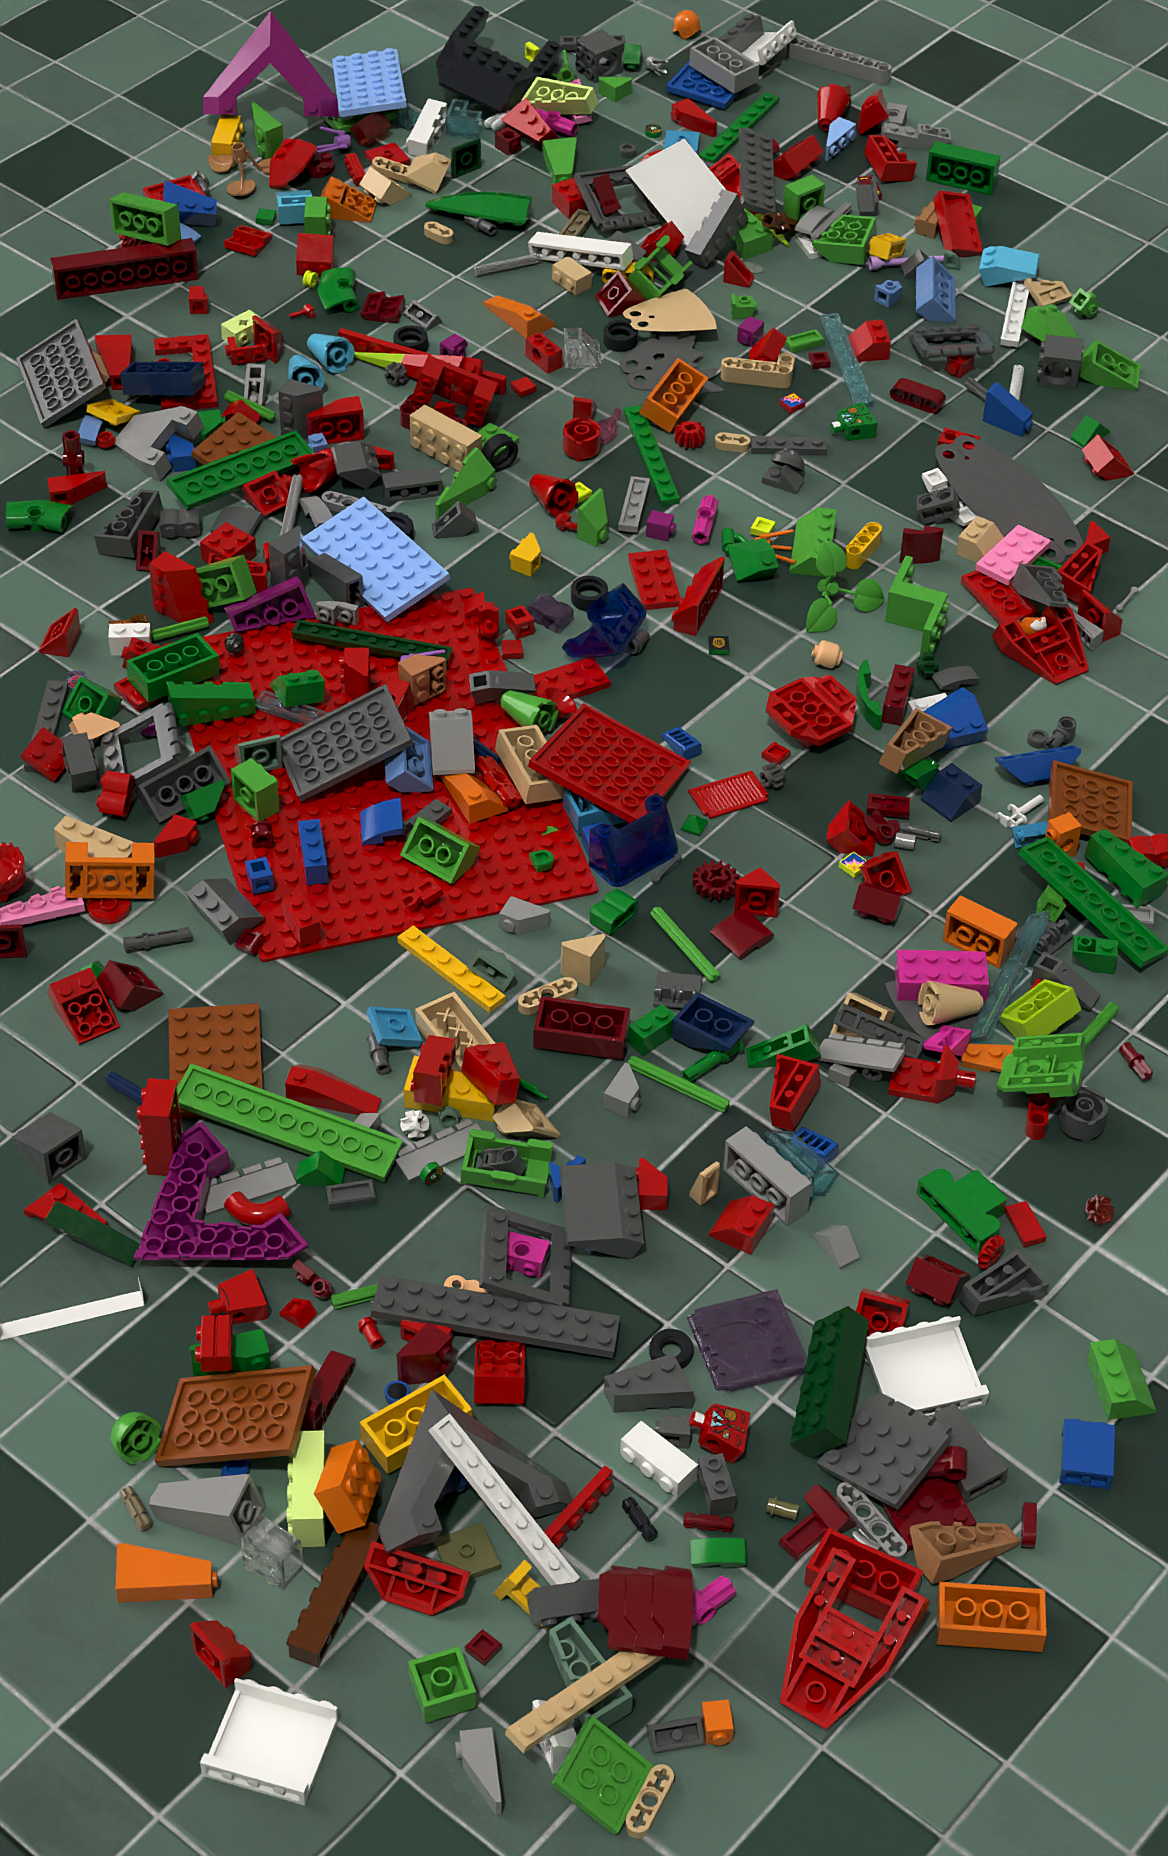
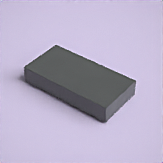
[326,1179,376,1210]

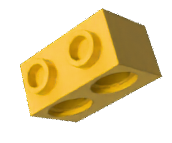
[869,233,907,260]

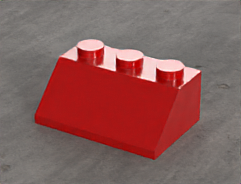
[773,135,824,180]

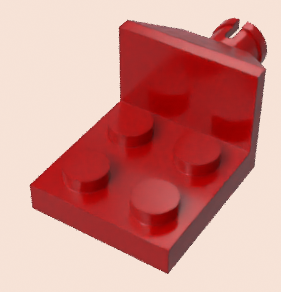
[888,1045,976,1104]

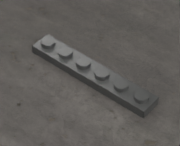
[24,680,69,772]

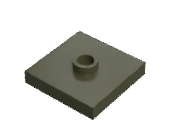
[433,1522,501,1580]

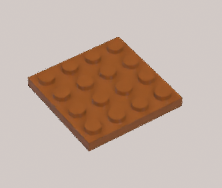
[191,412,276,491]
[1048,760,1133,844]

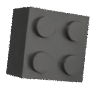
[62,732,100,792]

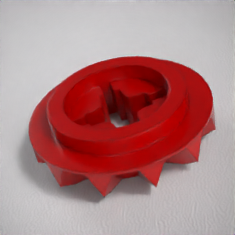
[978,1235,1005,1271]

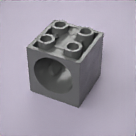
[575,30,622,83]
[1037,334,1083,390]

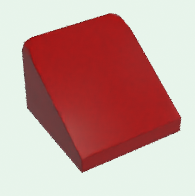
[433,401,455,416]
[464,592,485,616]
[279,1298,317,1329]

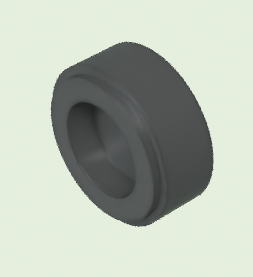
[619,143,636,158]
[1027,729,1049,749]

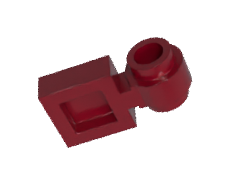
[292,1259,333,1300]

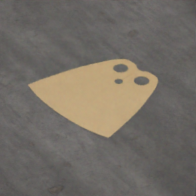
[623,289,717,331]

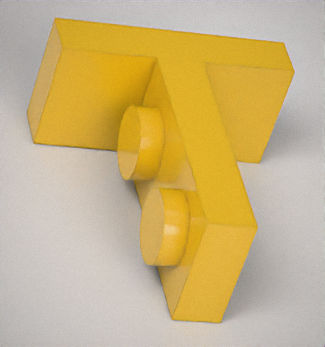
[493,1560,548,1630]

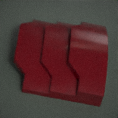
[597,1565,693,1660]

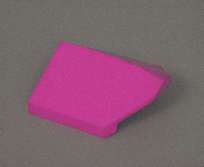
[923,1025,972,1056]

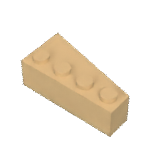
[54,815,135,881]

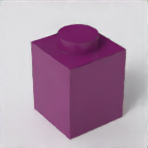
[737,316,764,347]
[646,510,676,542]

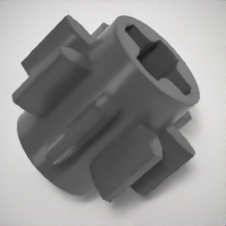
[384,361,407,386]
[760,762,786,789]

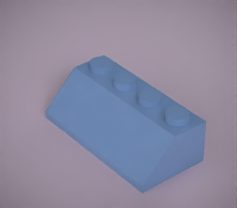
[916,256,956,322]

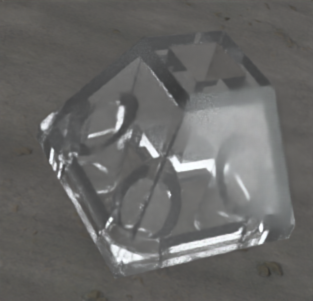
[563,328,601,369]

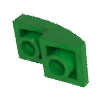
[691,1538,747,1568]

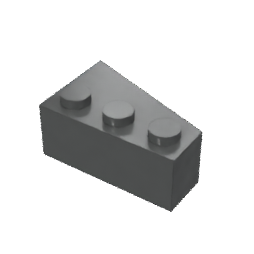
[604,1353,693,1413]

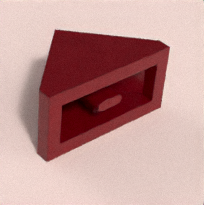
[136,530,161,571]

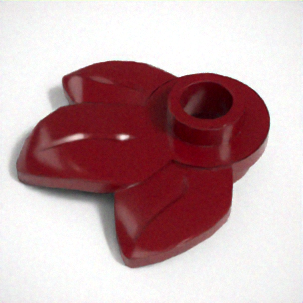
[863,809,900,844]

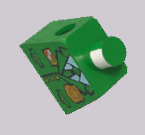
[830,402,878,441]

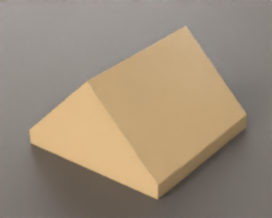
[561,934,606,987]

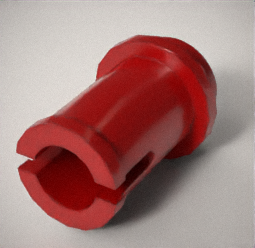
[358,1317,385,1349]

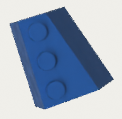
[923,687,989,753]

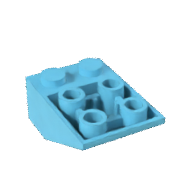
[275,190,312,225]

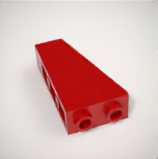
[95,334,133,390]

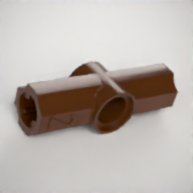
[761,212,799,235]

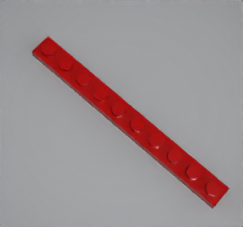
[338,328,507,395]

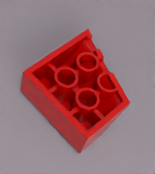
[149,551,215,623]

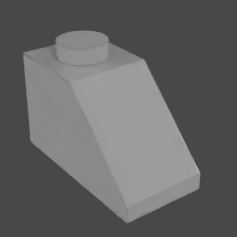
[499,896,550,935]
[603,1062,641,1118]

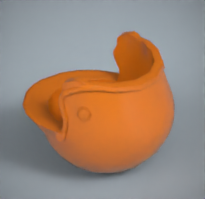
[672,10,701,40]

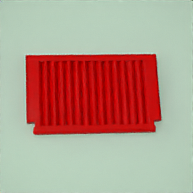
[688,770,768,819]

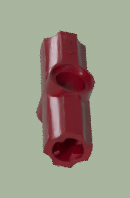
[62,430,85,475]

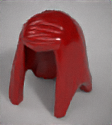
[291,450,337,494]

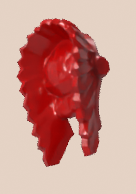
[0,842,26,902]

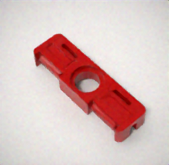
[475,756,522,807]

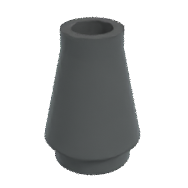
[623,629,650,654]

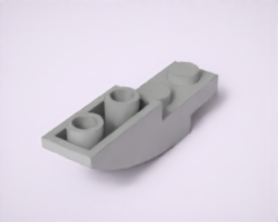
[882,122,952,148]

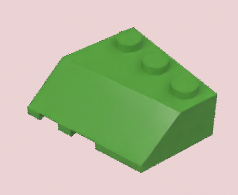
[812,214,877,265]

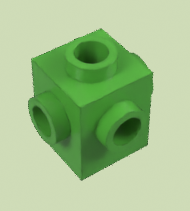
[1069,288,1101,319]

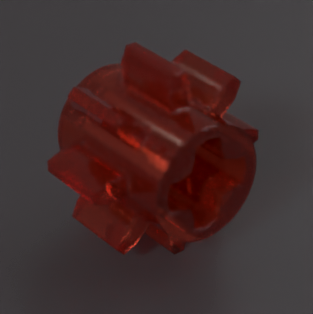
[1085,1194,1115,1225]

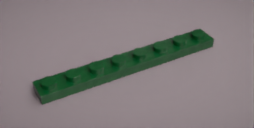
[292,619,453,666]

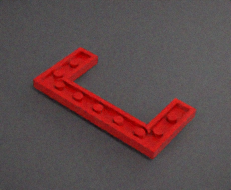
[154,334,218,410]

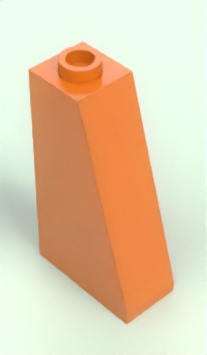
[116,1543,218,1603]

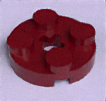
[302,152,334,178]

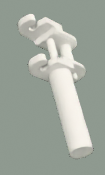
[995,795,1044,829]

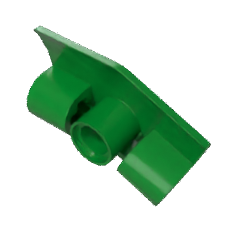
[318,267,359,312]
[6,500,74,532]

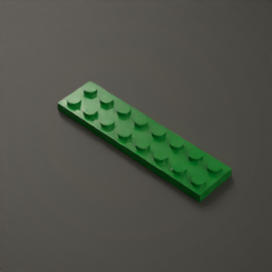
[166,430,314,510]
[1018,836,1168,968]

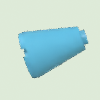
[307,333,354,373]
[288,354,324,388]

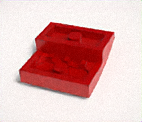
[224,225,273,256]

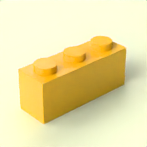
[211,115,244,156]

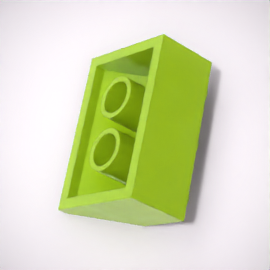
[996,979,1082,1038]

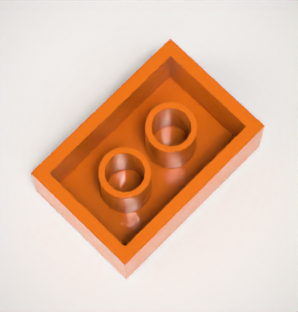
[942,895,1018,969]
[314,1439,382,1534]

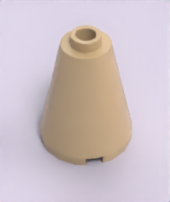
[918,981,983,1025]

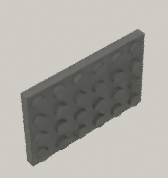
[16,318,107,428]
[281,684,414,802]

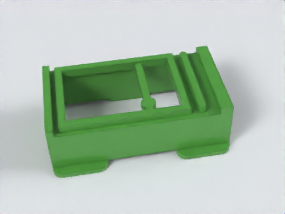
[628,235,693,300]
[460,1129,553,1198]

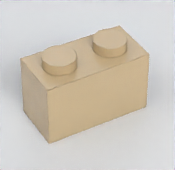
[552,257,592,295]

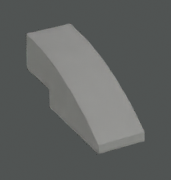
[795,206,834,235]

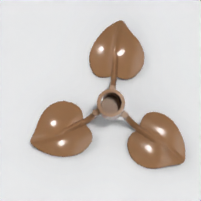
[208,142,271,196]

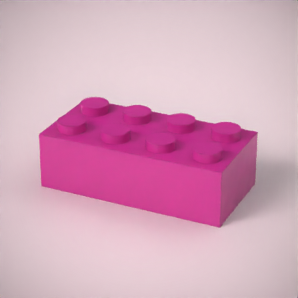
[895,950,989,1002]

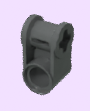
[478,1146,525,1176]

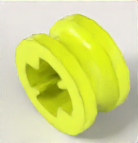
[303,270,318,288]

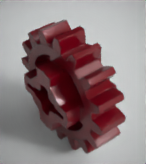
[692,860,739,901]

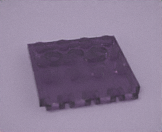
[687,1289,807,1393]

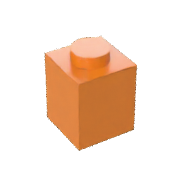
[701,1699,734,1746]

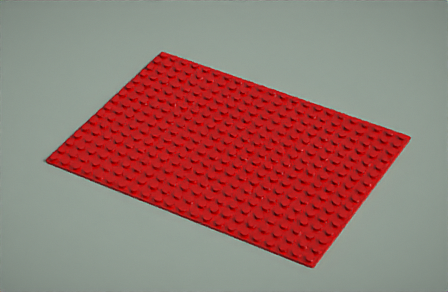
[163,588,598,962]

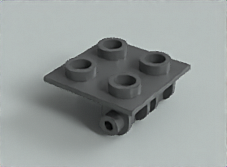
[1015,914,1074,955]
[653,971,702,1009]

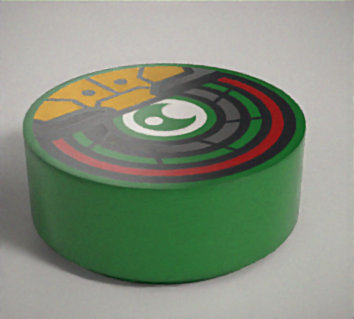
[645,124,662,138]
[420,1162,443,1185]

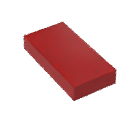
[1004,1201,1047,1247]

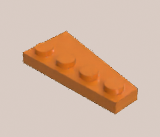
[960,1044,1014,1073]

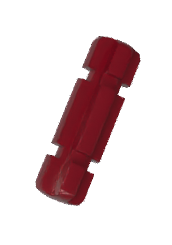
[683,1512,734,1532]

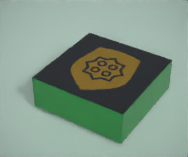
[708,636,729,655]

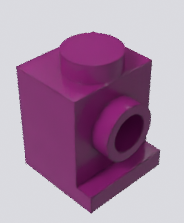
[440,333,468,356]

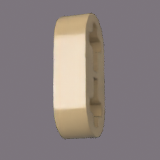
[424,221,453,244]
[715,433,750,453]

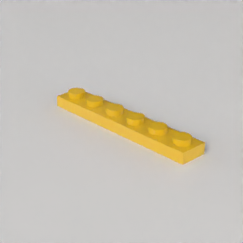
[397,925,506,1013]

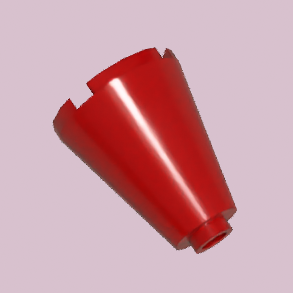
[817,84,850,131]
[529,473,579,516]

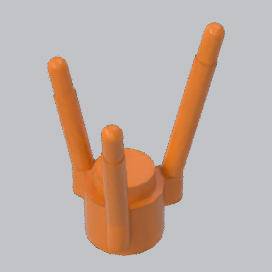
[755,529,796,564]

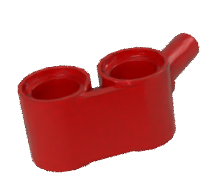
[1025,1093,1063,1140]

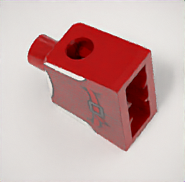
[387,677,414,721]

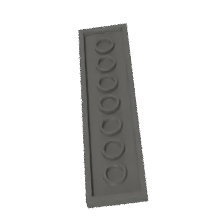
[738,127,776,215]

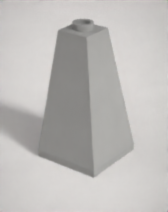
[149,1474,266,1547]

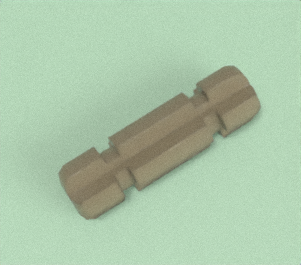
[120,1486,152,1532]

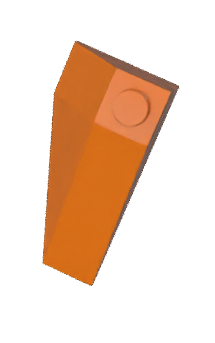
[483,295,555,338]
[438,773,508,824]

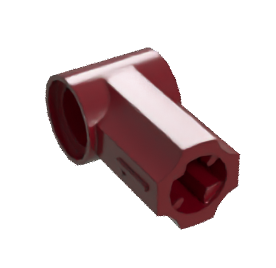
[924,1446,967,1480]

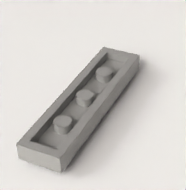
[618,476,650,533]

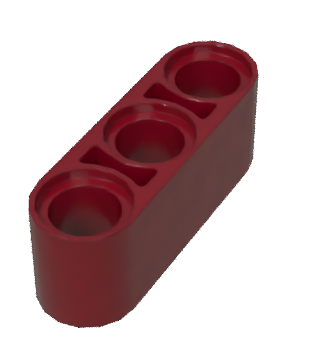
[890,378,946,414]

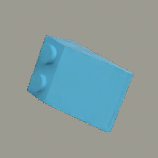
[979,246,1040,287]

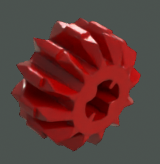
[674,420,706,450]

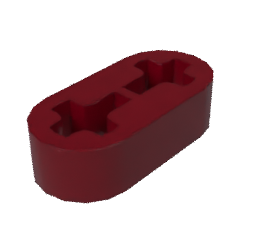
[1021,1501,1037,1548]

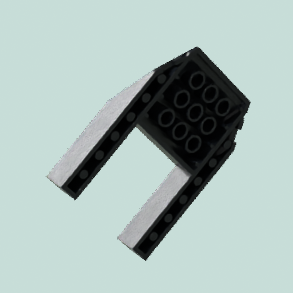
[435,5,563,114]

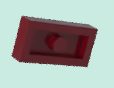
[866,793,910,818]

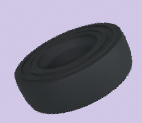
[649,1329,693,1369]

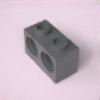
[917,486,960,525]
[697,1453,736,1515]

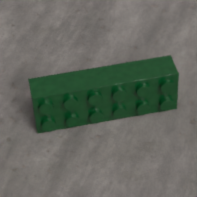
[790,1306,869,1458]

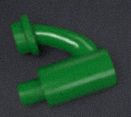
[721,528,748,556]

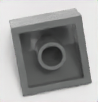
[331,441,381,489]

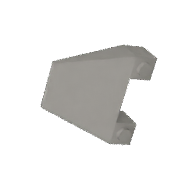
[114,406,204,481]

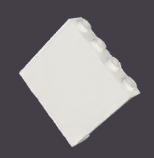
[864,1316,989,1417]
[200,1678,338,1806]

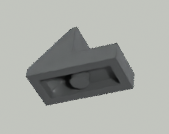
[762,464,804,494]

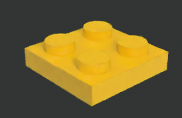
[87,399,140,426]

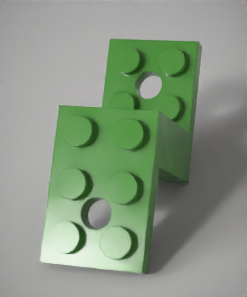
[885,556,950,658]

